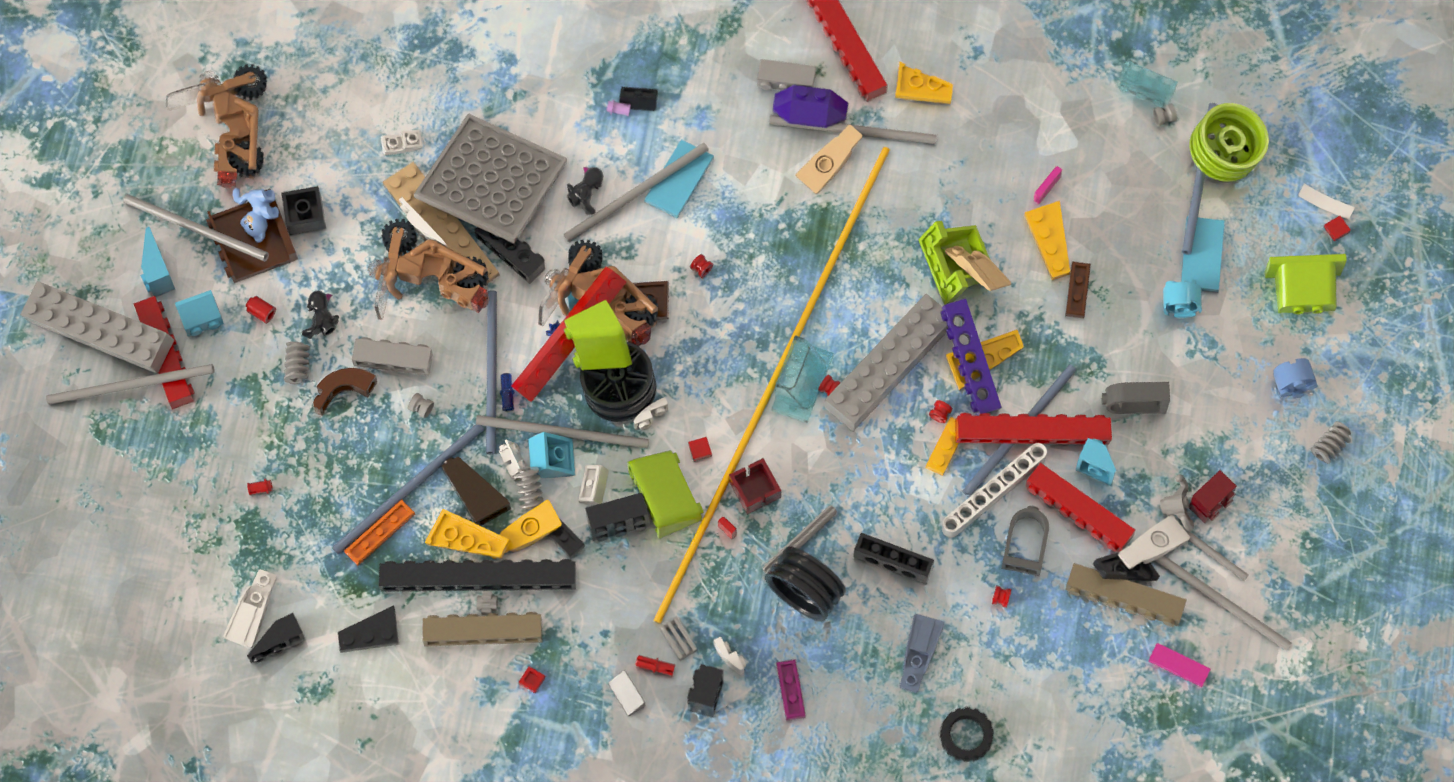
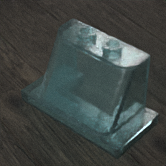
[772,336,834,423]

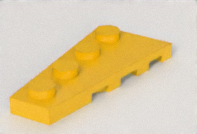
[1024,200,1070,280]
[945,329,1024,391]
[425,509,511,559]

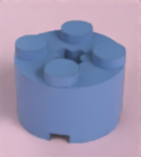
[1273,358,1318,398]

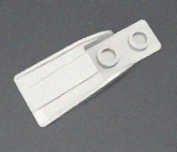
[399,197,448,247]
[1118,515,1190,569]
[224,569,277,648]

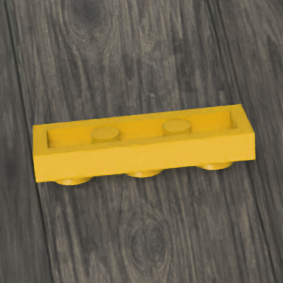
[926,417,959,476]

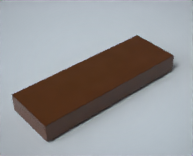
[1065,261,1091,318]

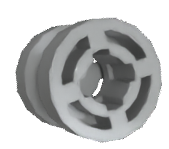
[1153,103,1177,126]
[408,393,434,418]

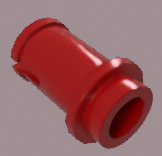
[247,479,273,495]

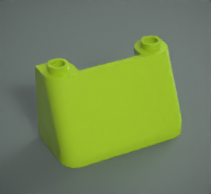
[564,300,632,370]
[627,450,704,539]

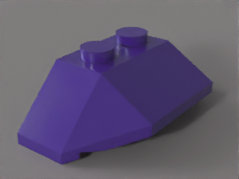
[772,85,848,128]

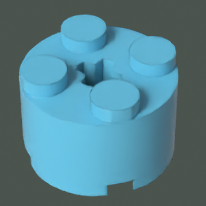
[1163,279,1202,318]

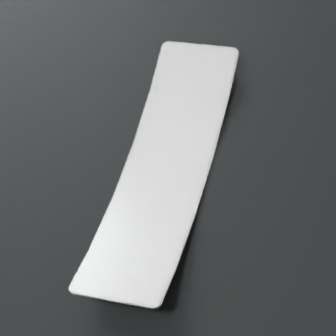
[1298,184,1355,219]

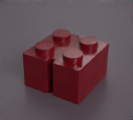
[729,458,782,515]
[1189,470,1237,523]

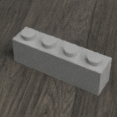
[352,337,433,376]

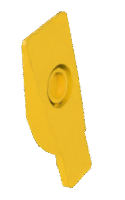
[492,500,562,559]

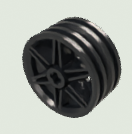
[580,342,657,422]
[764,546,846,622]

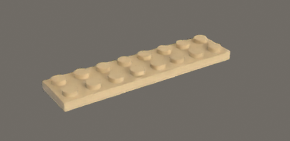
[383,162,499,286]

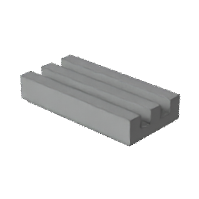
[660,617,697,661]

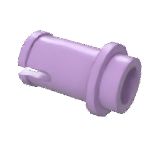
[607,100,631,116]

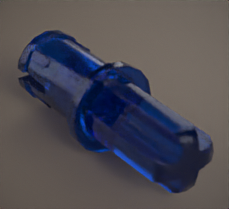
[499,373,515,412]

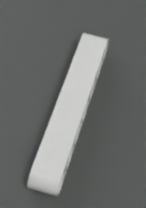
[942,443,1047,538]

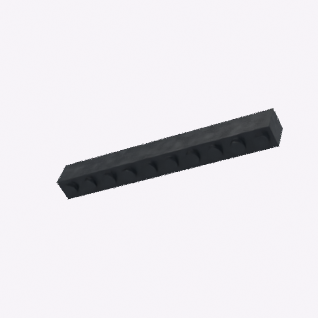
[379,559,576,592]

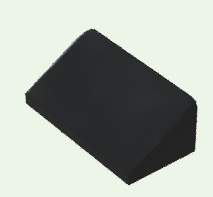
[619,87,658,111]

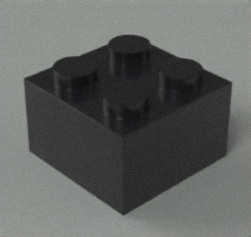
[281,186,327,236]
[687,664,724,717]

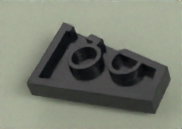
[1093,552,1160,581]
[338,605,399,653]

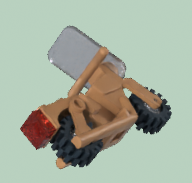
[166,64,267,188]
[368,219,489,320]
[538,240,658,347]

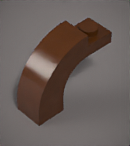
[313,368,377,416]

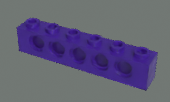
[940,298,1002,416]

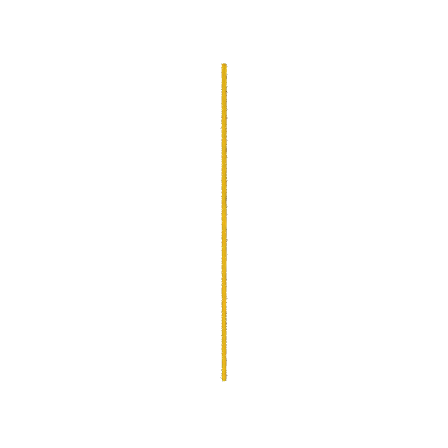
[654,147,890,623]

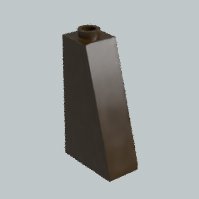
[442,456,511,526]

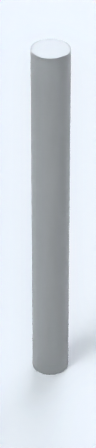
[1184,529,1248,581]

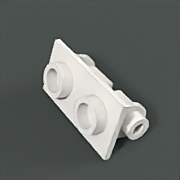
[499,440,528,481]

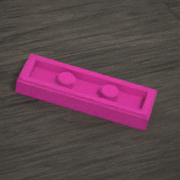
[1148,643,1211,687]

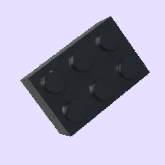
[585,493,649,542]

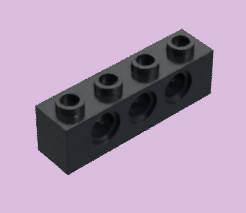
[474,227,545,284]
[853,533,934,584]

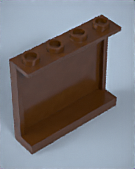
[206,188,298,283]

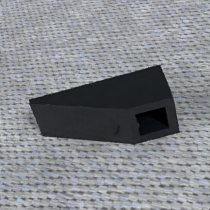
[247,613,305,663]

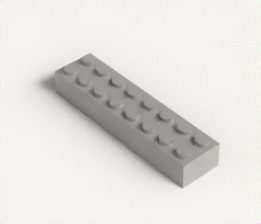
[20,281,174,374]
[824,294,955,431]

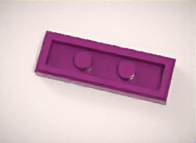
[776,659,806,721]

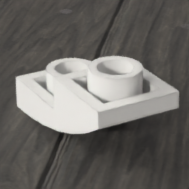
[381,130,423,156]
[634,397,668,430]
[714,637,746,675]

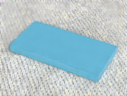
[645,139,714,218]
[1181,216,1225,292]

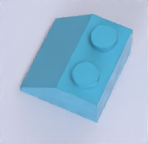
[175,290,224,337]
[528,432,575,478]
[1076,438,1116,486]

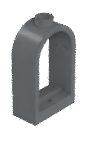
[1101,382,1170,414]
[1001,506,1049,576]

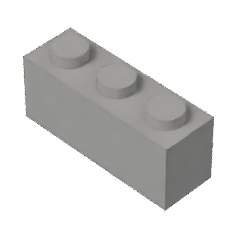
[757,59,816,91]

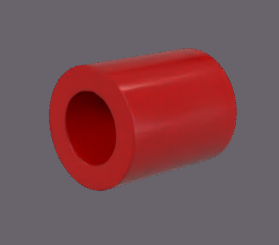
[246,296,276,324]

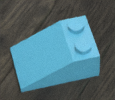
[141,227,175,297]

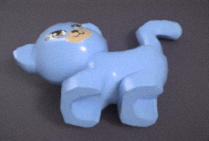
[233,188,279,243]

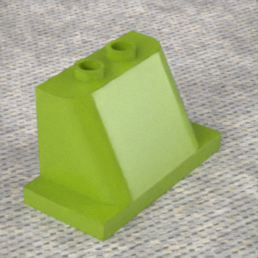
[918,220,991,305]
[1264,254,1347,315]

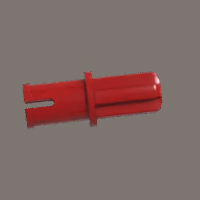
[635,655,676,676]

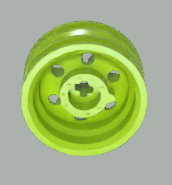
[1189,103,1269,182]

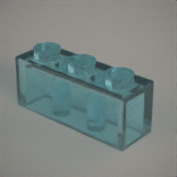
[1116,60,1178,107]

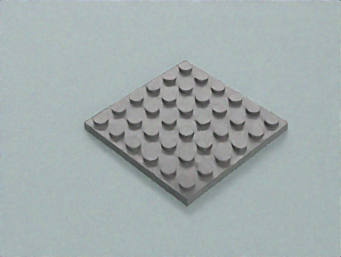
[414,113,567,243]

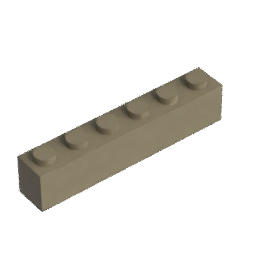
[1065,563,1187,627]
[423,612,542,646]

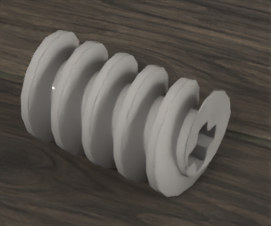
[284,341,310,384]
[1310,421,1351,464]
[515,467,544,509]

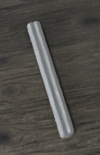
[763,505,837,574]

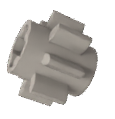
[477,591,498,615]

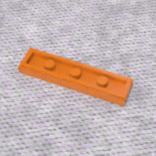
[344,499,415,566]

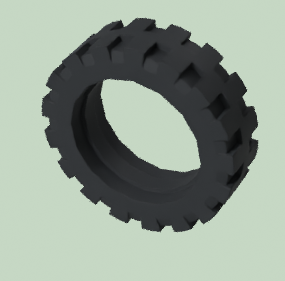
[940,707,994,762]

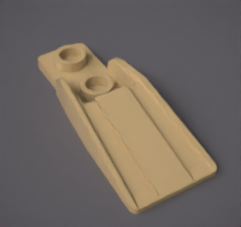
[796,125,863,194]
[945,246,1011,291]

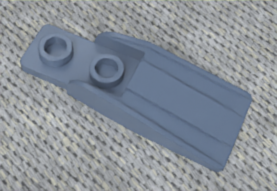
[900,614,944,693]

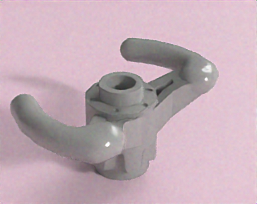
[1160,474,1194,532]

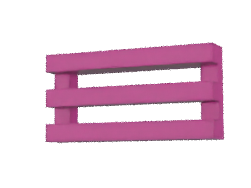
[1034,166,1062,204]

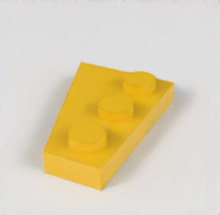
[895,62,953,104]

